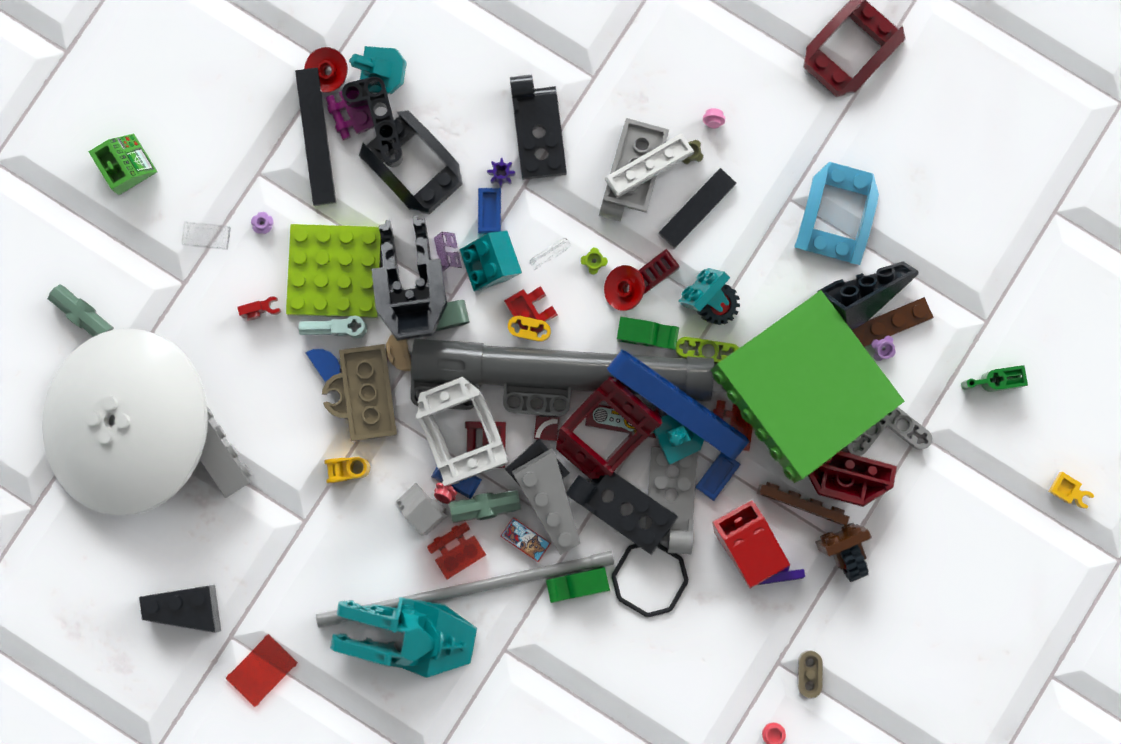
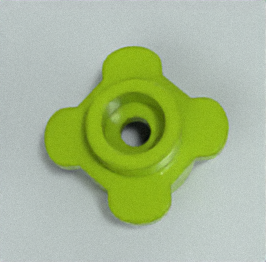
[580,247,608,275]

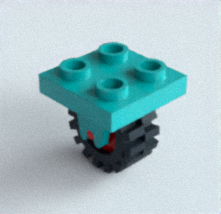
[678,268,740,325]

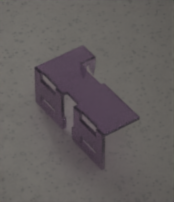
[434,231,462,272]

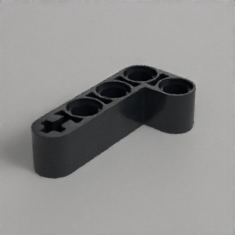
[342,77,403,167]

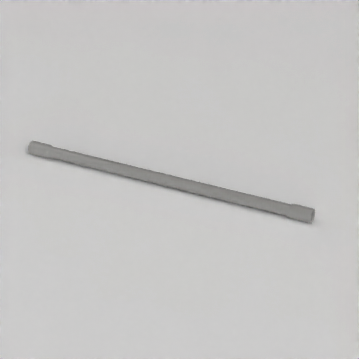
[316,551,614,628]

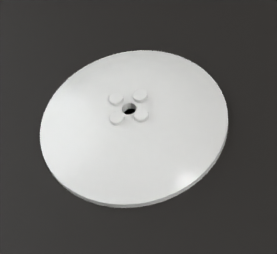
[42,329,208,515]

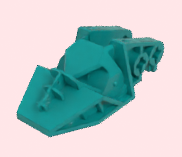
[330,597,477,678]

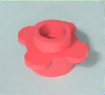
[434,483,457,504]

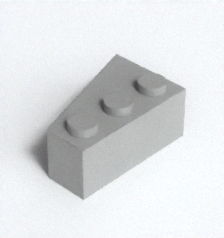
[396,483,447,535]

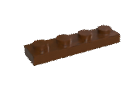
[852,297,934,347]
[757,482,850,526]

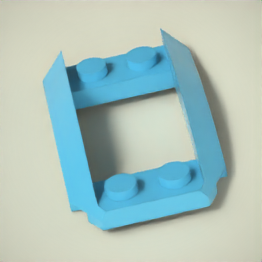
[794,162,879,265]

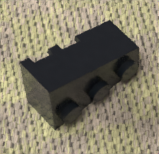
[139,585,221,633]

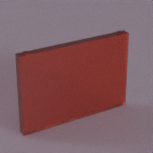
[226,634,298,707]

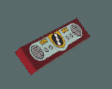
[585,405,662,439]

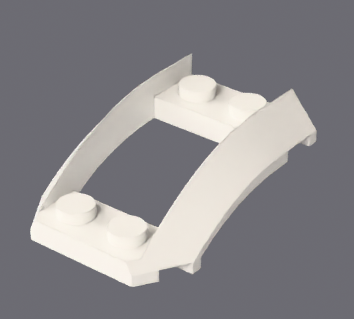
[415,377,509,486]

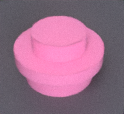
[703,108,725,128]

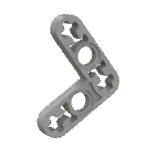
[846,407,932,456]

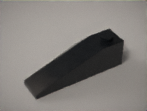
[817,261,919,330]

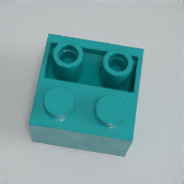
[459,231,522,292]

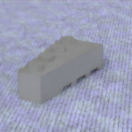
[200,406,252,498]
[512,448,580,555]

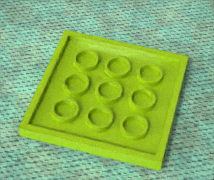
[286,224,382,318]

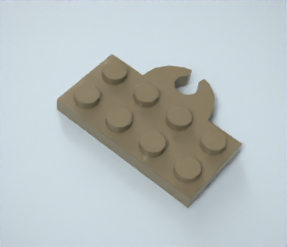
[322,344,397,442]

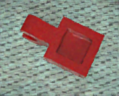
[237,296,281,320]

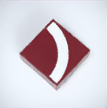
[534,416,559,441]

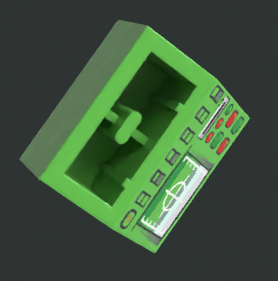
[88,133,158,195]

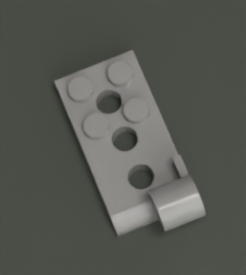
[599,118,669,222]
[645,447,698,555]

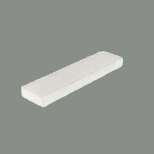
[605,133,694,198]

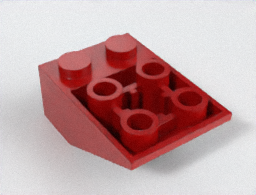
[712,500,790,588]

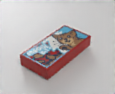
[500,517,551,562]

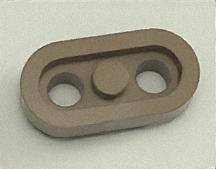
[798,650,823,698]

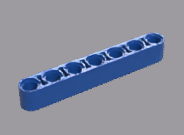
[607,349,750,460]

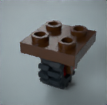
[815,523,872,582]

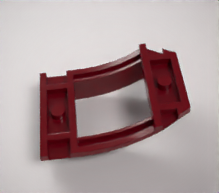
[803,0,906,97]
[556,377,662,479]

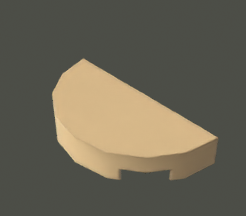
[386,334,411,372]

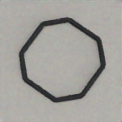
[611,544,689,617]

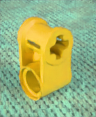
[324,457,370,483]

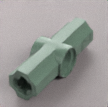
[47,284,114,337]
[449,490,521,523]

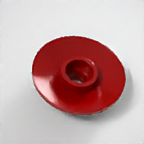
[304,47,348,93]
[604,265,645,311]

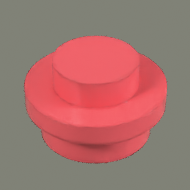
[762,722,786,744]

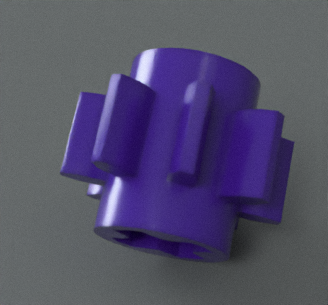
[487,158,516,188]

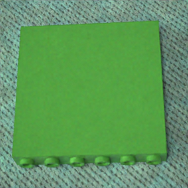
[711,290,905,484]

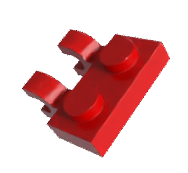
[504,286,558,340]

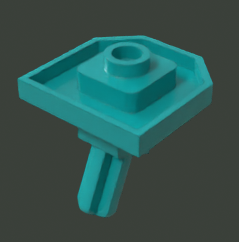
[349,46,407,94]
[654,414,704,465]

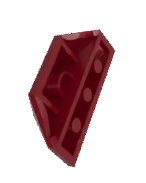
[808,451,897,507]

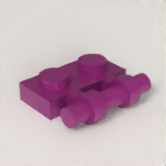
[325,91,374,140]

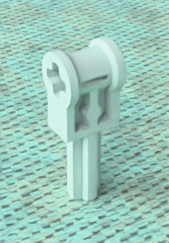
[298,315,367,339]

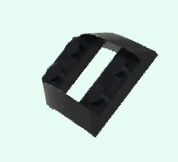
[359,110,463,214]

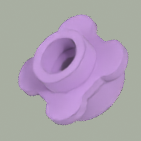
[871,336,896,361]

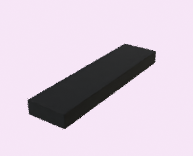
[658,168,737,249]

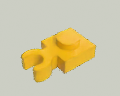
[1048,472,1094,509]

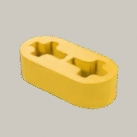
[508,316,551,342]

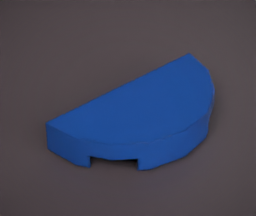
[305,349,341,383]

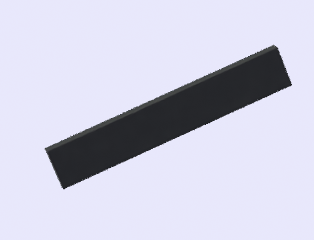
[295,68,337,206]

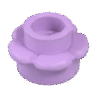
[251,212,274,234]

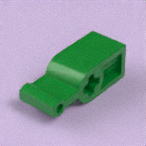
[617,316,679,350]
[961,365,1028,392]
[546,567,610,603]

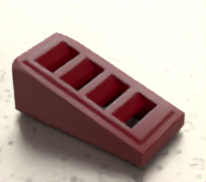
[638,249,680,294]

